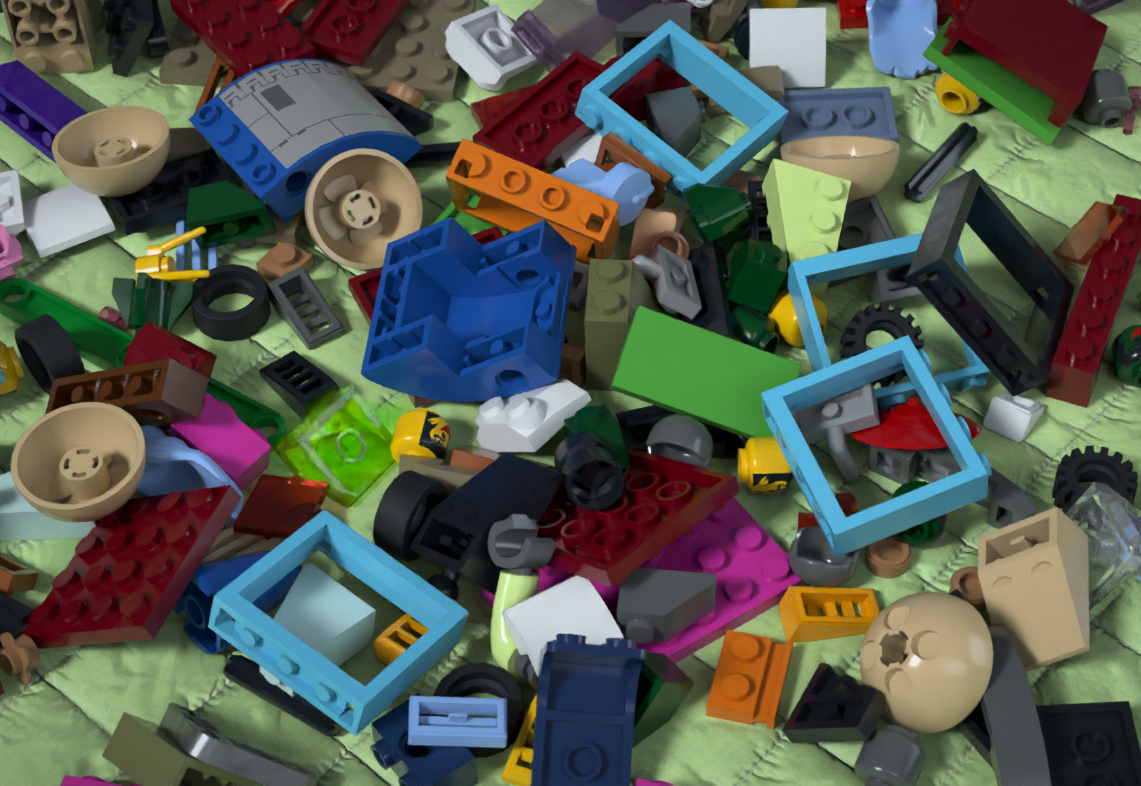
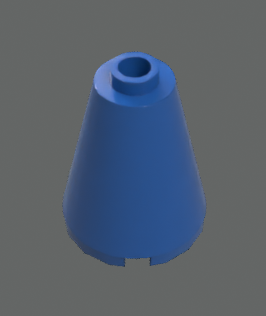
[174,550,302,654]

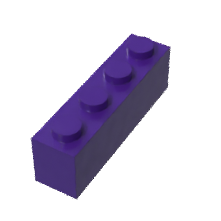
[0,60,88,164]

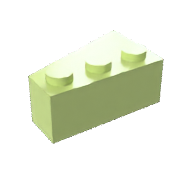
[762,158,851,300]

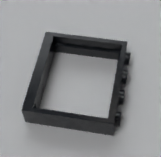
[907,169,1075,397]

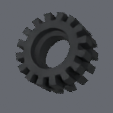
[839,303,924,387]
[1052,445,1138,530]

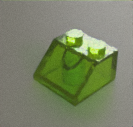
[272,385,395,508]

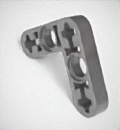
[160,703,319,786]

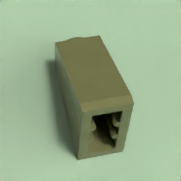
[102,712,256,786]

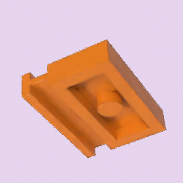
[706,629,793,730]

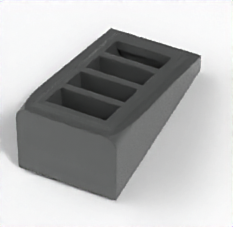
[267,266,345,350]

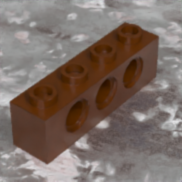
[45,358,209,427]

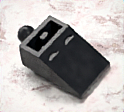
[409,452,565,602]

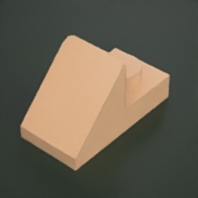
[628,205,687,260]

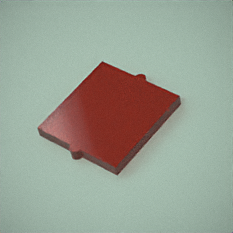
[1053,201,1130,265]
[233,474,330,540]

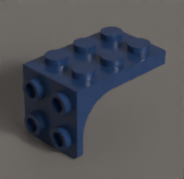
[530,634,647,786]

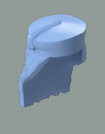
[866,0,938,80]
[550,158,654,226]
[136,425,244,528]

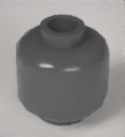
[1080,68,1133,128]
[854,724,926,786]

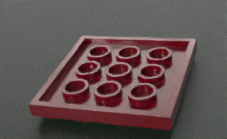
[536,447,740,587]
[22,485,241,649]

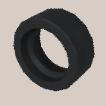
[191,264,271,342]
[15,314,86,395]
[373,470,447,561]
[434,663,524,757]

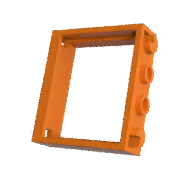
[445,138,619,266]

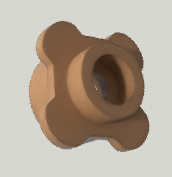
[0,632,41,685]

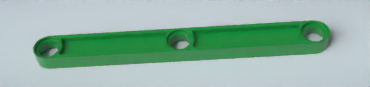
[0,278,288,453]

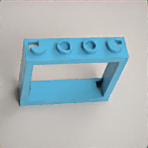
[575,19,789,204]
[785,233,993,410]
[761,335,992,558]
[208,509,469,737]

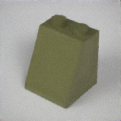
[584,259,669,391]

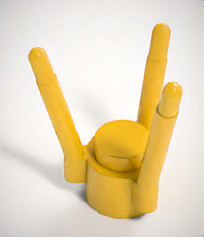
[135,226,210,287]

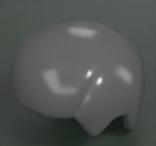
[646,414,714,468]
[788,526,861,588]

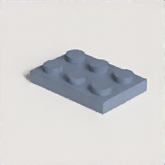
[775,87,899,148]

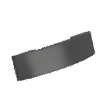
[868,445,1036,529]
[980,625,1051,786]

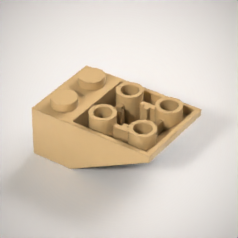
[0,0,97,75]
[978,507,1090,672]

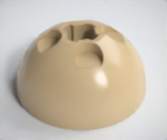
[52,106,170,197]
[781,135,900,204]
[305,148,423,270]
[10,402,147,523]
[860,592,993,734]

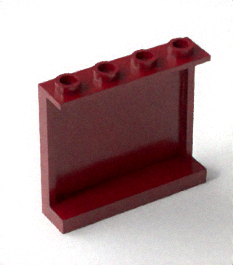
[941,0,1108,128]

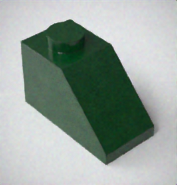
[186,180,277,250]
[728,238,788,314]
[564,404,631,469]
[632,653,695,748]

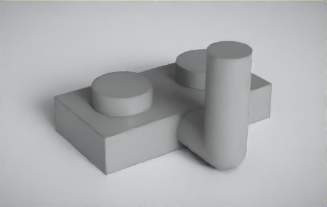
[633,244,702,319]
[792,383,880,481]

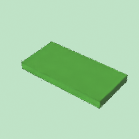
[922,14,1066,145]
[609,305,801,439]

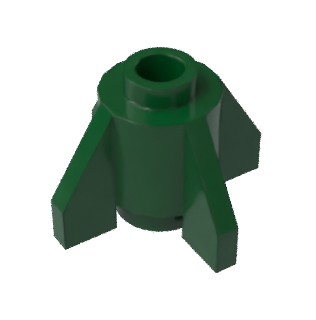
[683,183,754,256]
[112,272,196,336]

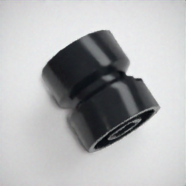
[554,431,625,510]

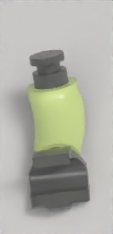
[488,514,557,690]

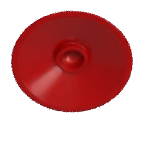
[849,397,981,450]

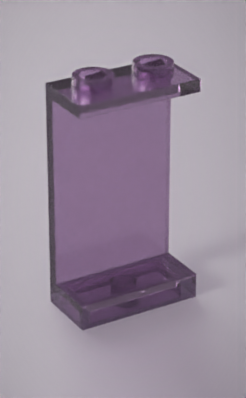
[511,0,657,73]

